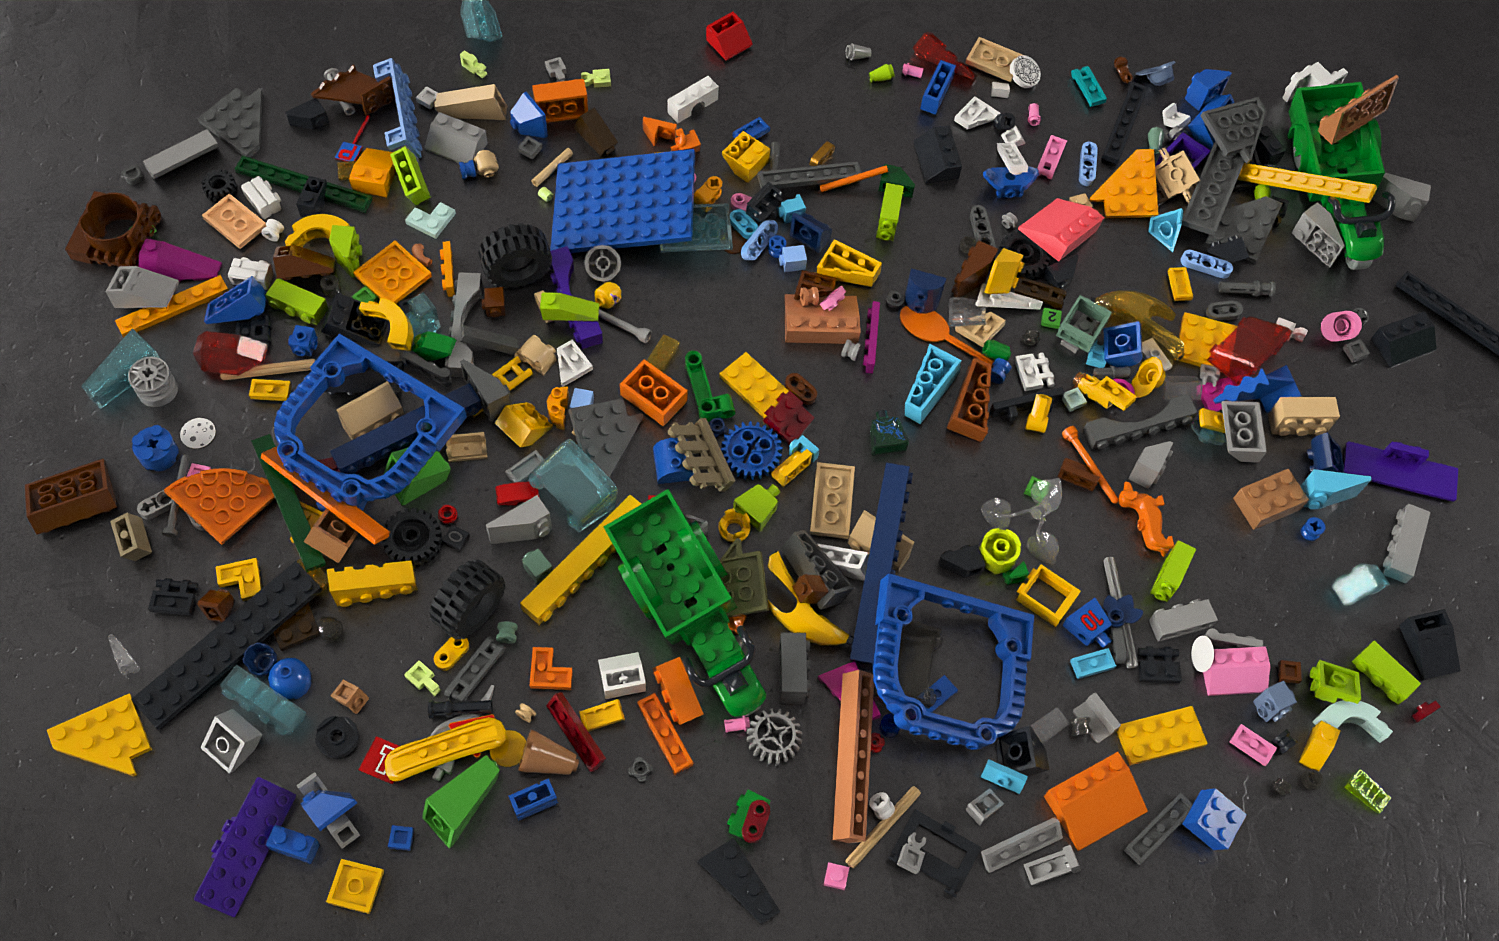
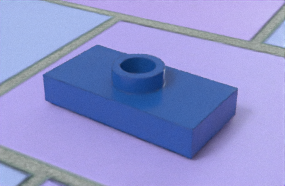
[732,117,770,139]
[916,675,958,713]

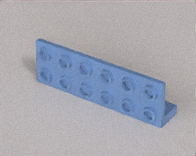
[373,58,422,159]

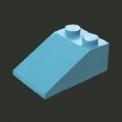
[1300,469,1371,509]

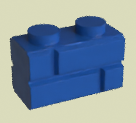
[509,778,558,821]
[266,825,320,864]

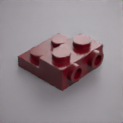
[762,390,815,445]

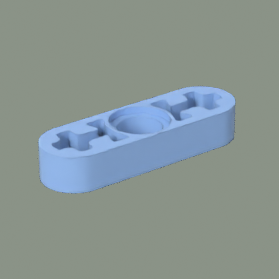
[1078,142,1098,186]
[741,220,778,260]
[1181,250,1233,279]

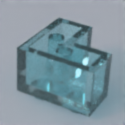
[405,292,440,340]
[1332,563,1390,606]

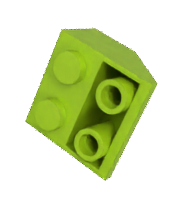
[329,225,362,278]

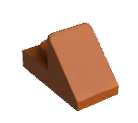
[643,117,677,146]

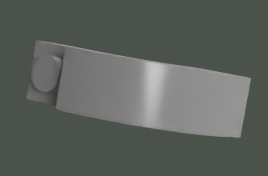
[296,772,360,848]

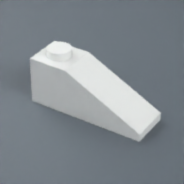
[817,543,869,581]

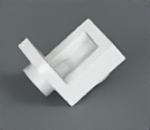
[1163,103,1191,128]

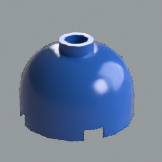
[268,657,312,700]

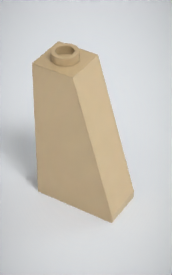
[434,84,507,120]

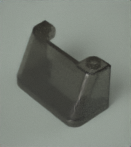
[873,617,943,709]

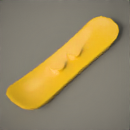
[385,717,506,782]

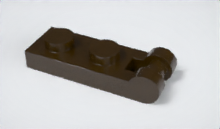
[1014,276,1067,310]

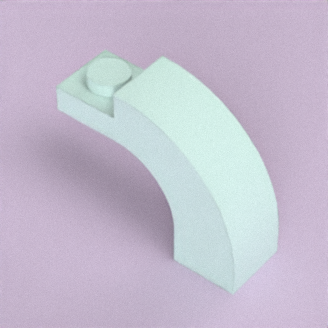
[1313,700,1393,743]

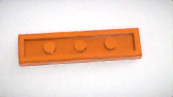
[637,693,694,775]

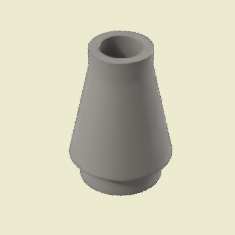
[846,43,871,60]

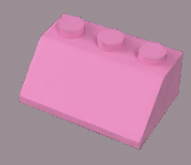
[1203,647,1270,696]

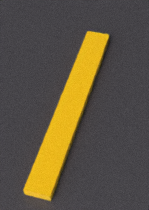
[1237,163,1377,203]

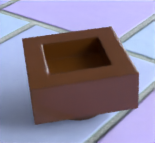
[1278,660,1302,684]

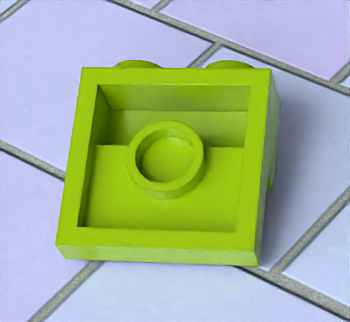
[1310,660,1361,704]

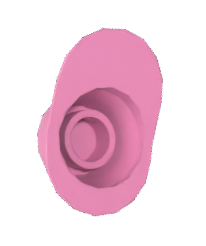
[1321,311,1362,342]

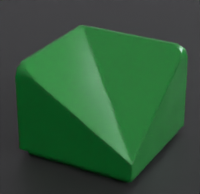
[1003,561,1029,585]

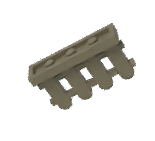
[668,418,735,492]

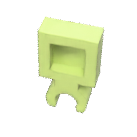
[460,50,487,78]
[581,69,611,88]

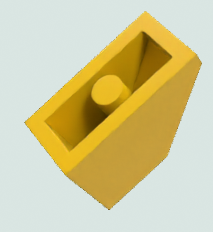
[1299,721,1341,772]

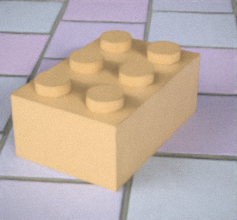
[1268,397,1340,436]

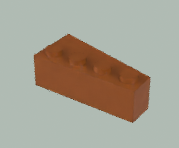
[947,358,991,442]

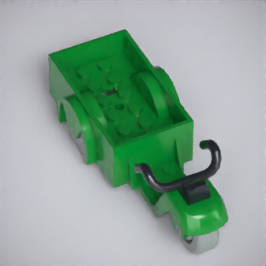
[1287,82,1396,270]
[603,489,766,717]

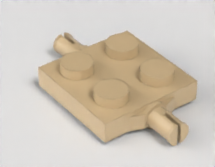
[1155,147,1201,202]

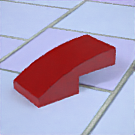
[495,482,539,505]

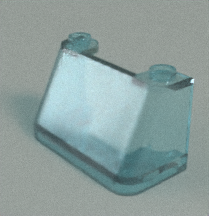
[529,439,618,532]

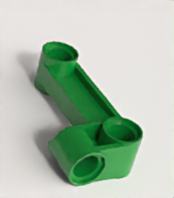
[685,351,736,422]

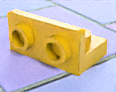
[771,449,812,487]

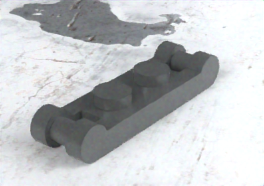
[444,636,506,702]

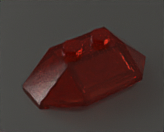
[193,331,268,376]

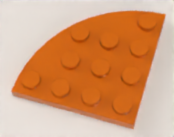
[164,468,275,545]

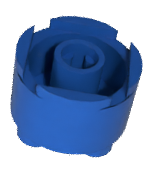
[132,425,179,471]

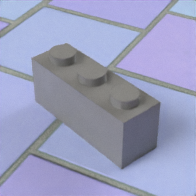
[1149,599,1218,642]

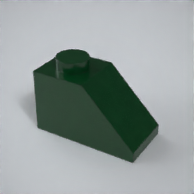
[878,164,915,198]

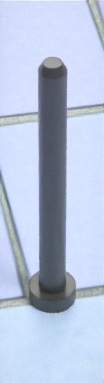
[162,454,190,537]

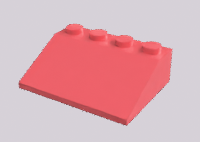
[1018,198,1105,262]

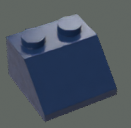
[790,211,832,253]

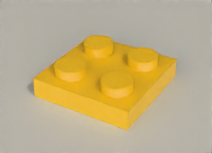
[326,859,384,914]

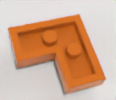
[530,647,573,690]

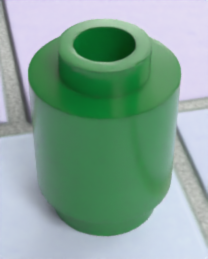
[982,340,1011,361]

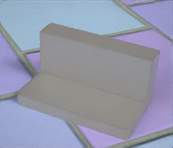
[1073,692,1121,744]

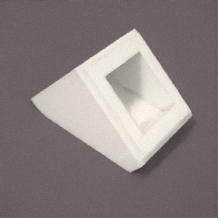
[991,82,1010,98]
[1001,126,1025,146]

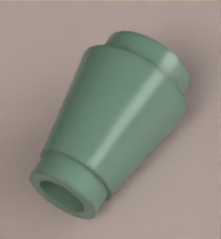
[1147,127,1165,154]

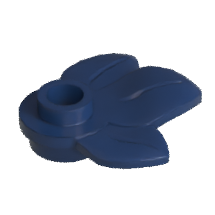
[1103,595,1143,628]

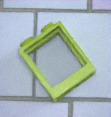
[876,183,904,241]
[1150,540,1196,602]

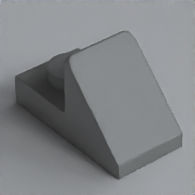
[966,788,1004,826]

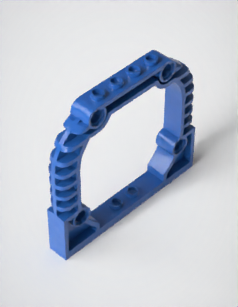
[274,334,467,506]
[872,574,1034,750]

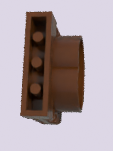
[65,191,161,267]

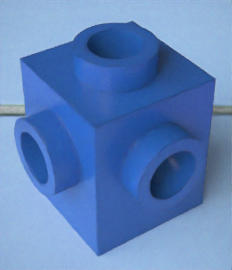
[288,325,318,356]

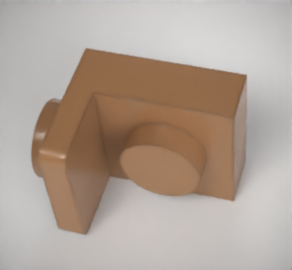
[331,679,369,714]

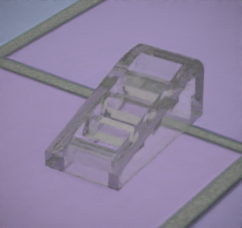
[108,634,140,679]

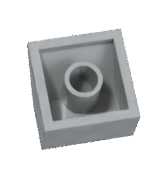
[200,709,262,774]

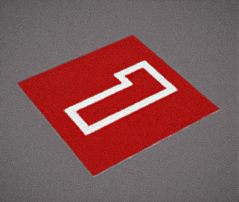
[358,736,400,784]

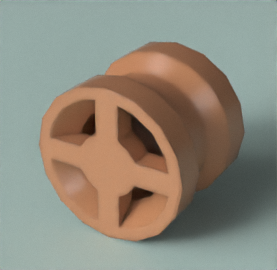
[800,287,819,306]

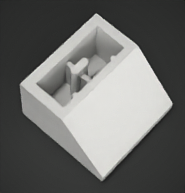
[598,652,646,699]

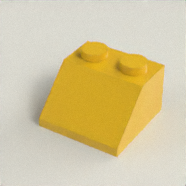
[984,248,1024,294]

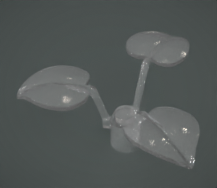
[981,478,1062,564]

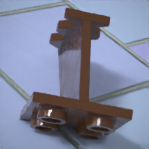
[311,64,395,116]

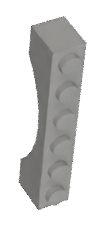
[445,272,483,377]

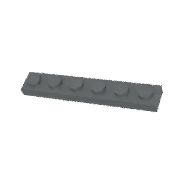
[757,161,861,189]

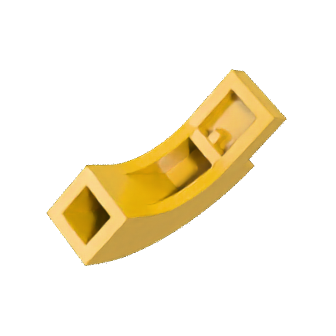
[285,214,350,247]
[359,298,414,351]

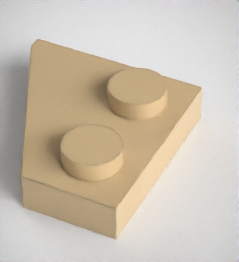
[955,312,1005,347]

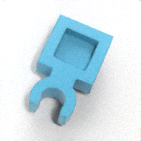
[1086,340,1106,368]

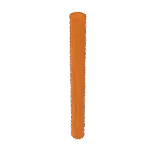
[820,165,888,192]

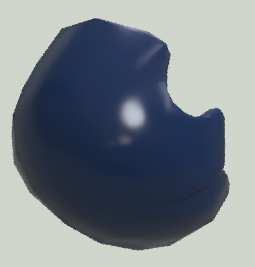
[243,643,277,676]

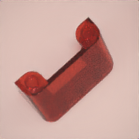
[1207,316,1293,385]

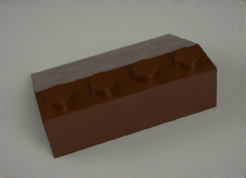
[25,458,117,535]

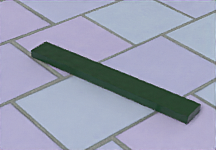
[234,155,373,213]
[251,434,326,573]

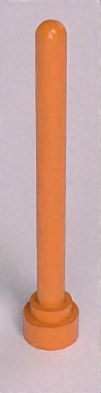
[1062,426,1119,504]

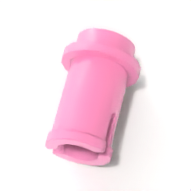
[902,63,923,78]
[1028,103,1041,126]
[724,716,750,733]

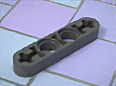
[970,205,998,264]

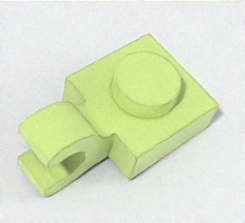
[404,661,441,696]

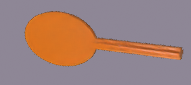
[900,306,994,367]

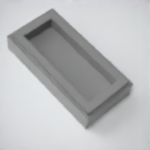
[505,450,548,483]

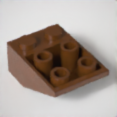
[951,240,998,301]
[273,245,336,280]

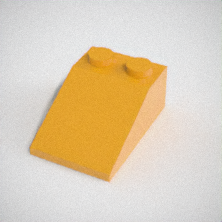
[349,148,396,197]

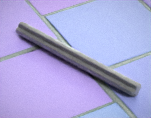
[1103,557,1138,669]

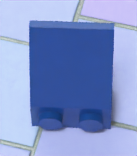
[204,276,267,324]

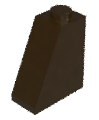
[574,107,618,156]

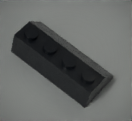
[324,361,404,395]

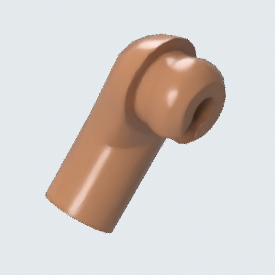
[412,243,432,268]

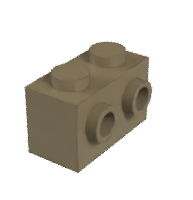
[110,513,152,561]

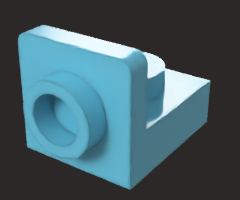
[789,435,820,462]

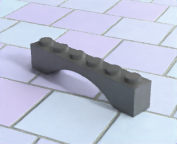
[1083,394,1198,450]

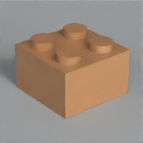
[304,508,359,563]

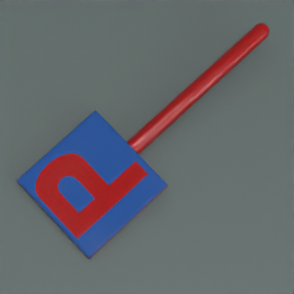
[335,115,370,163]

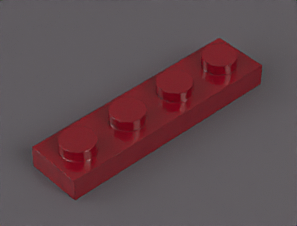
[546,692,606,772]

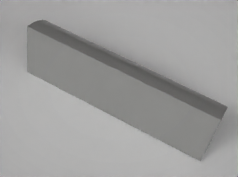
[143,129,219,179]

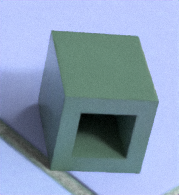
[522,549,553,584]

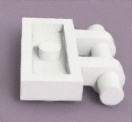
[1014,353,1055,391]

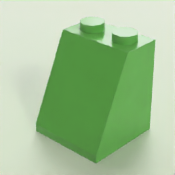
[383,447,451,506]

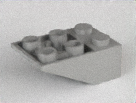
[1291,202,1345,267]
[105,266,179,308]

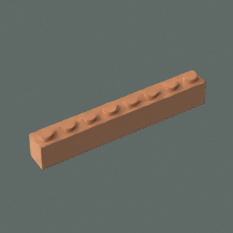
[833,670,874,843]

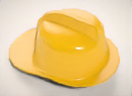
[1131,357,1166,398]

